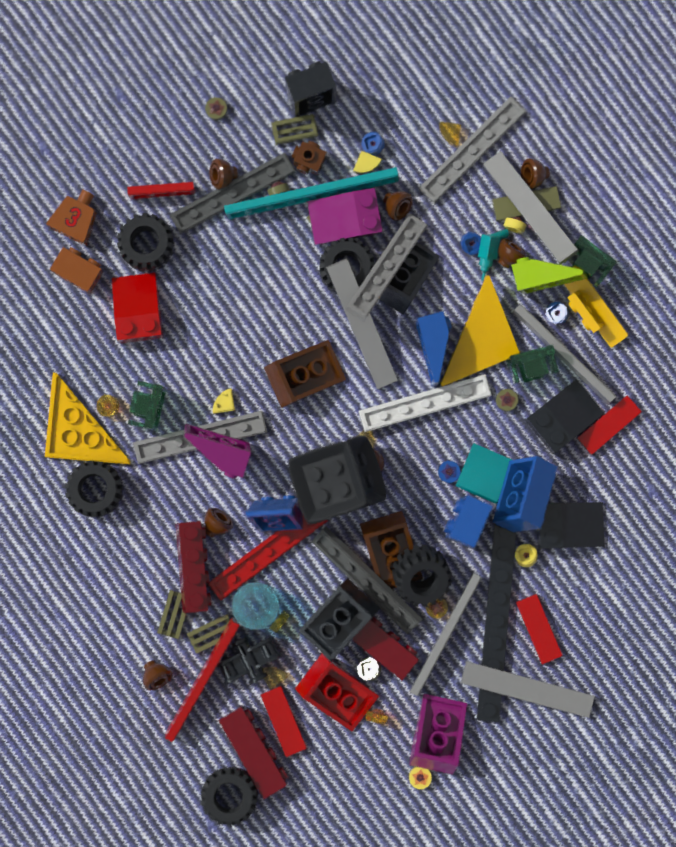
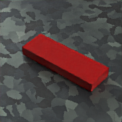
[127,182,195,199]
[576,395,642,455]
[515,594,563,664]
[260,686,307,757]

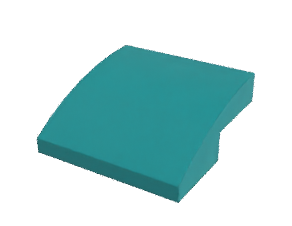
[455,443,512,504]

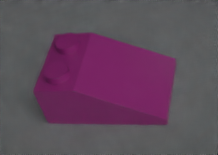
[307,188,383,245]
[184,424,251,478]
[409,694,467,775]

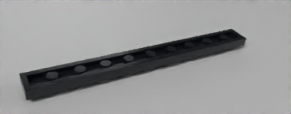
[476,499,516,722]

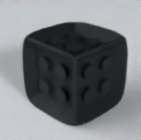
[288,435,386,524]

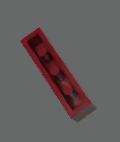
[352,617,419,680]
[218,705,289,799]

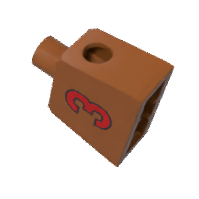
[46,190,97,246]

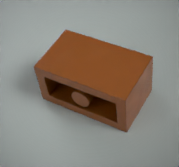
[49,247,104,295]

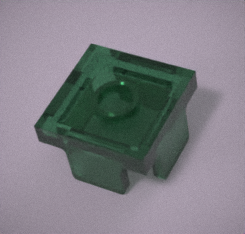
[564,235,617,287]
[506,344,559,385]
[128,381,167,432]

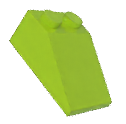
[512,257,588,294]

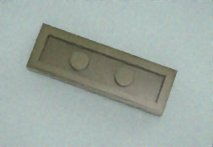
[492,186,561,222]

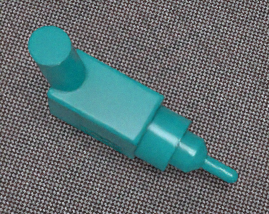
[478,229,509,281]

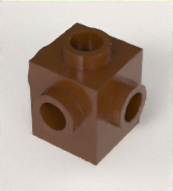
[292,141,327,176]

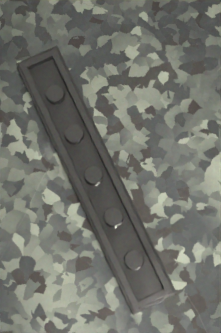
[170,153,296,235]
[311,526,422,634]

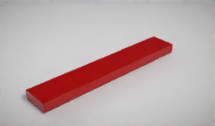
[209,516,328,601]
[165,617,240,742]

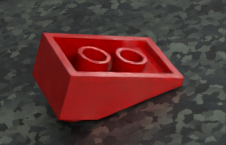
[112,273,164,343]
[295,653,379,731]

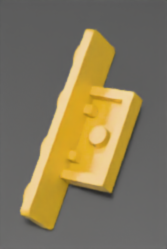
[564,265,628,348]

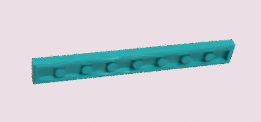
[224,167,399,220]

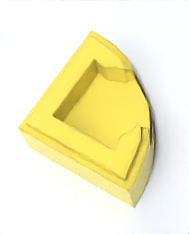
[353,151,382,174]
[213,388,235,414]

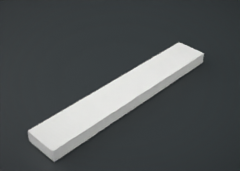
[358,374,492,433]

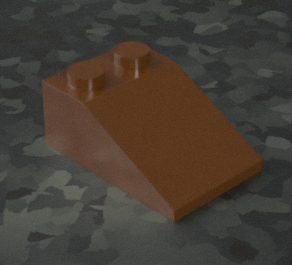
[264,339,346,408]
[360,511,423,589]

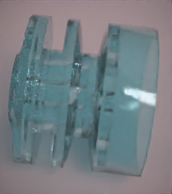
[232,582,280,630]

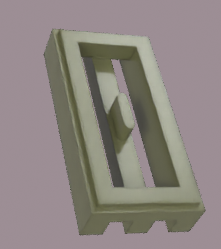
[271,114,318,145]
[157,590,187,639]
[187,614,237,654]

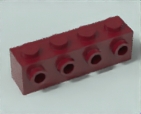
[175,521,211,613]

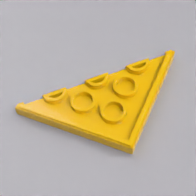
[440,275,520,387]
[45,372,131,465]

